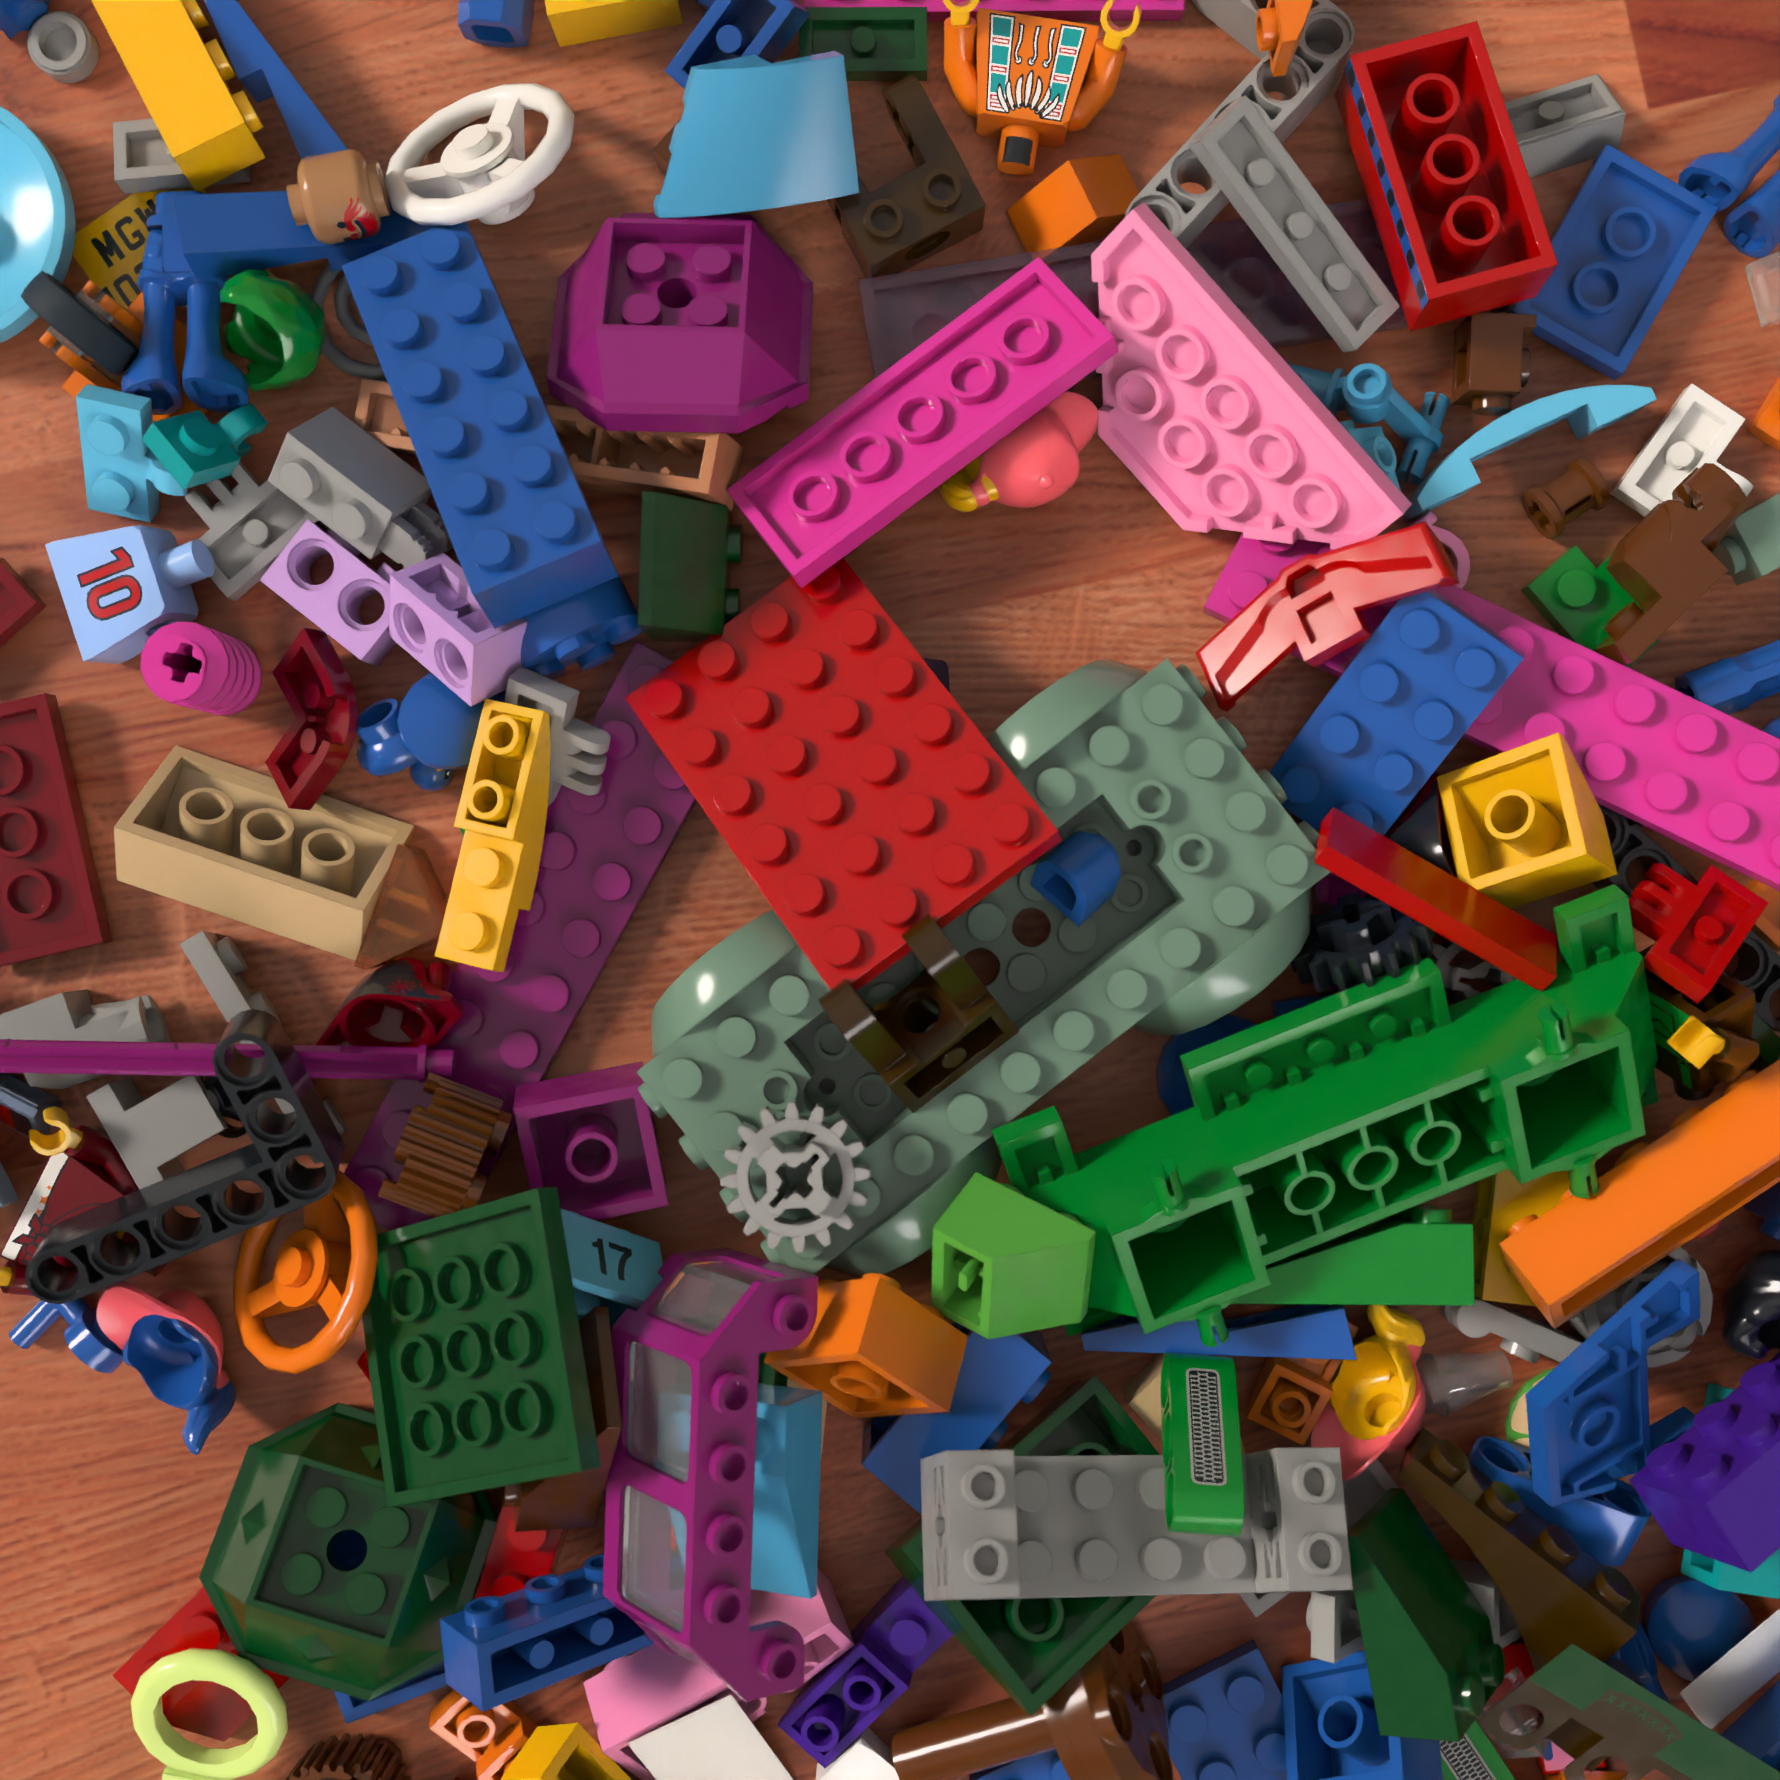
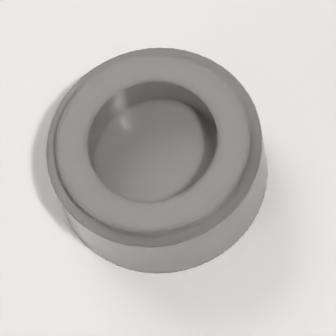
[27,11,99,83]

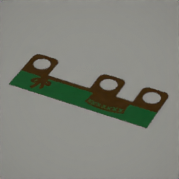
[1479,1643,1780,1780]

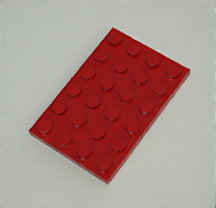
[625,558,1062,990]

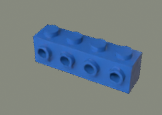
[440,1547,686,1712]

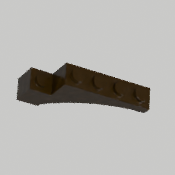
[1398,1427,1645,1772]

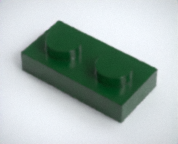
[799,7,927,81]

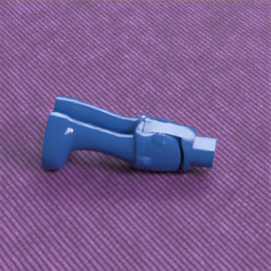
[1678,94,1780,258]
[122,191,249,415]

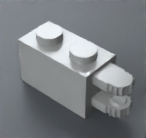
[268,407,453,568]

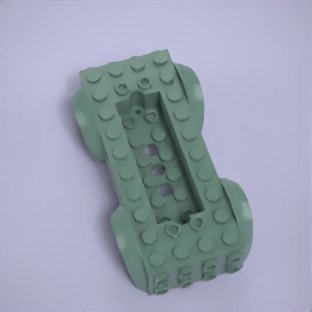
[637,658,1330,1277]

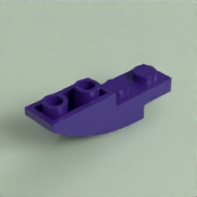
[778,1576,953,1768]

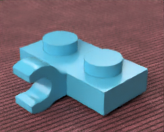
[76,384,187,523]

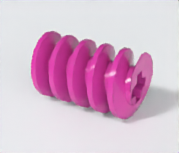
[140,621,262,715]

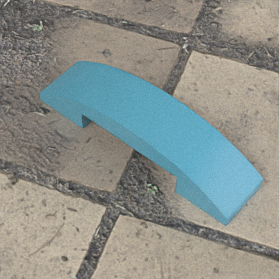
[1403,385,1657,521]

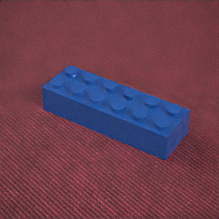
[341,222,618,629]

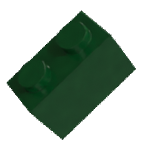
[638,491,743,642]

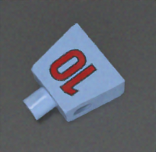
[45,525,215,664]

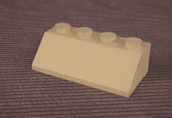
[114,745,414,962]

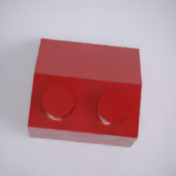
[112,1586,290,1742]

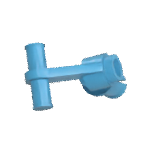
[1285,360,1451,484]

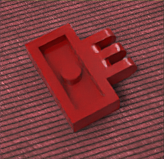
[1629,863,1768,1004]

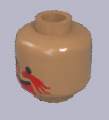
[287,149,391,244]

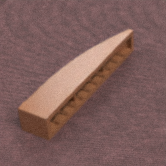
[354,378,744,511]

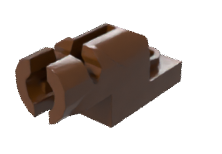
[1593,463,1749,665]

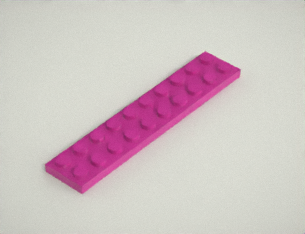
[1203,532,1780,891]

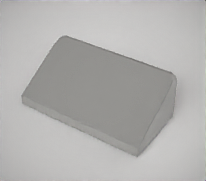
[1505,74,1626,178]

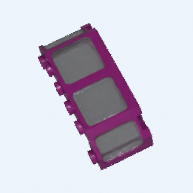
[603,1248,818,1702]

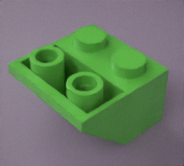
[931,1172,1096,1339]

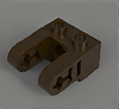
[827,74,986,288]
[818,914,1020,1113]

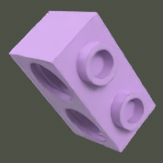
[260,519,397,667]
[389,553,527,706]

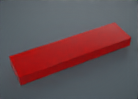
[1314,807,1557,992]

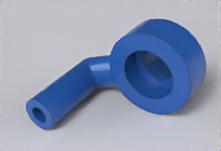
[9,1297,124,1373]

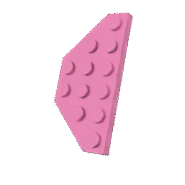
[1091,202,1412,550]

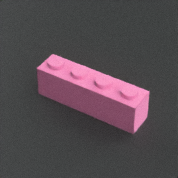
[583,1568,855,1780]

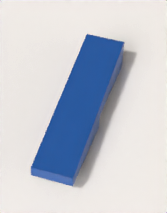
[204,0,348,160]
[173,191,438,281]
[1081,1304,1357,1360]

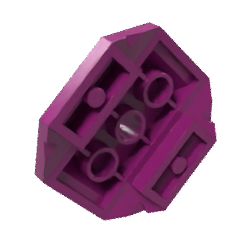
[546,213,814,433]

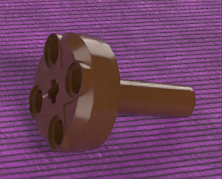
[892,1623,1173,1780]

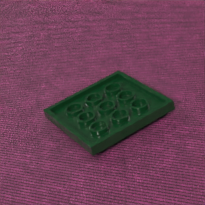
[362,1187,601,1508]

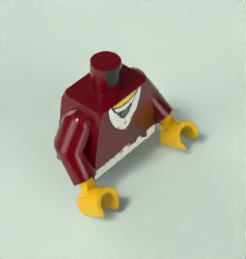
[0,1106,168,1296]

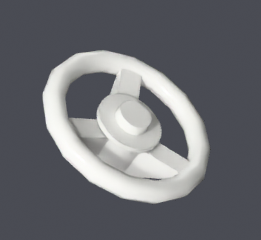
[384,83,575,225]

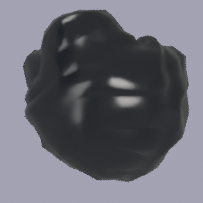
[1722,1250,1780,1360]

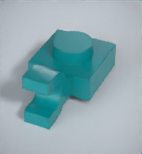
[142,404,268,490]

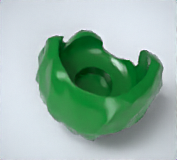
[219,269,325,391]

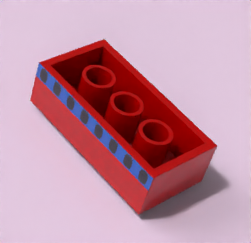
[1334,21,1558,332]

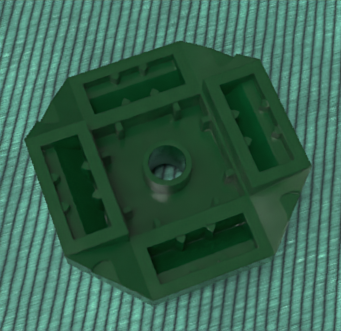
[199,1403,498,1701]

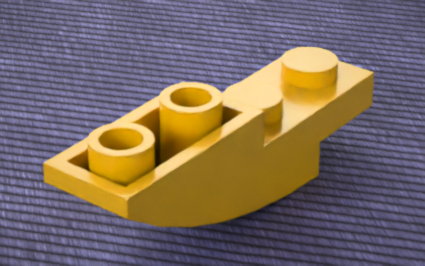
[435,699,551,972]

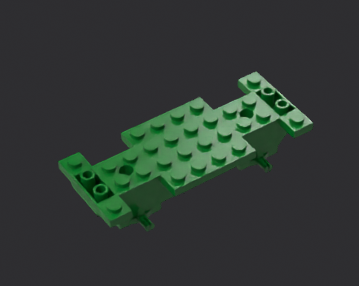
[991,884,1659,1347]

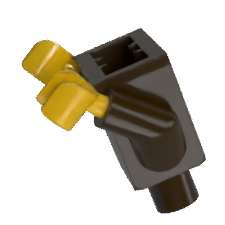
[1561,945,1760,1101]

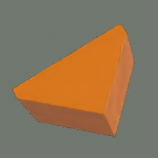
[1006,154,1139,264]

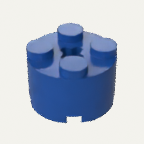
[521,570,643,680]

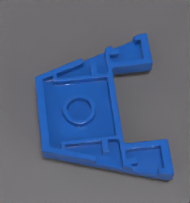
[1526,1259,1700,1507]

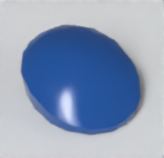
[397,672,506,770]
[1642,1575,1755,1681]

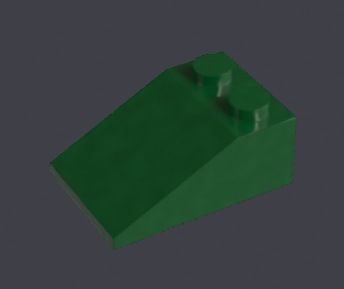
[1347,1488,1505,1742]

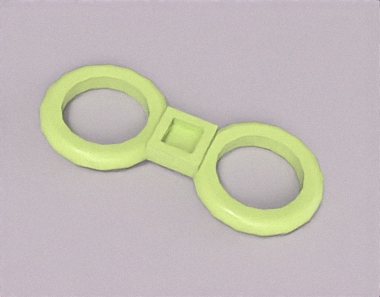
[131,1648,288,1780]

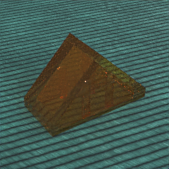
[354,844,448,970]

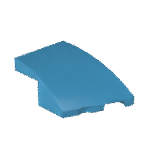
[653,51,860,218]

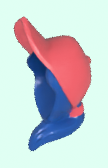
[96,1282,236,1455]

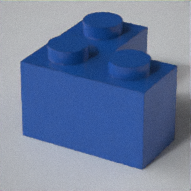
[665,0,811,89]

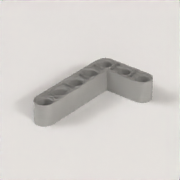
[1125,0,1355,249]

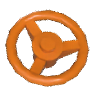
[233,1167,379,1374]

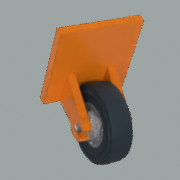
[21,271,213,422]

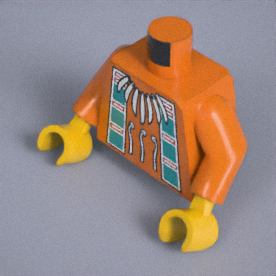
[943,0,1142,176]

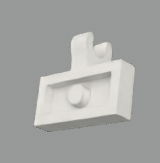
[1610,383,1754,517]

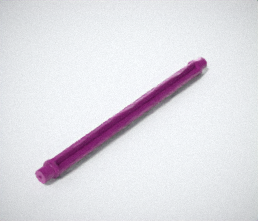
[0,1039,456,1083]

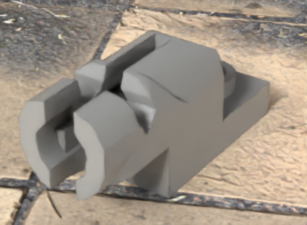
[0,989,171,1089]

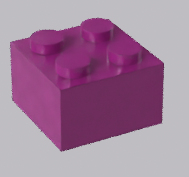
[513,1061,669,1220]

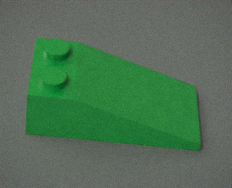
[1231,1204,1475,1306]

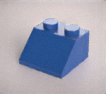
[1281,1650,1443,1780]

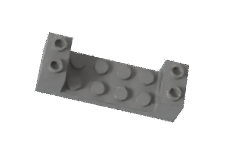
[920,1447,1353,1601]

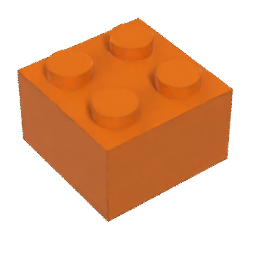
[764,1273,968,1418]

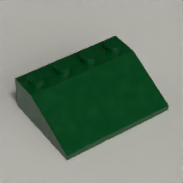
[885,1375,1160,1716]

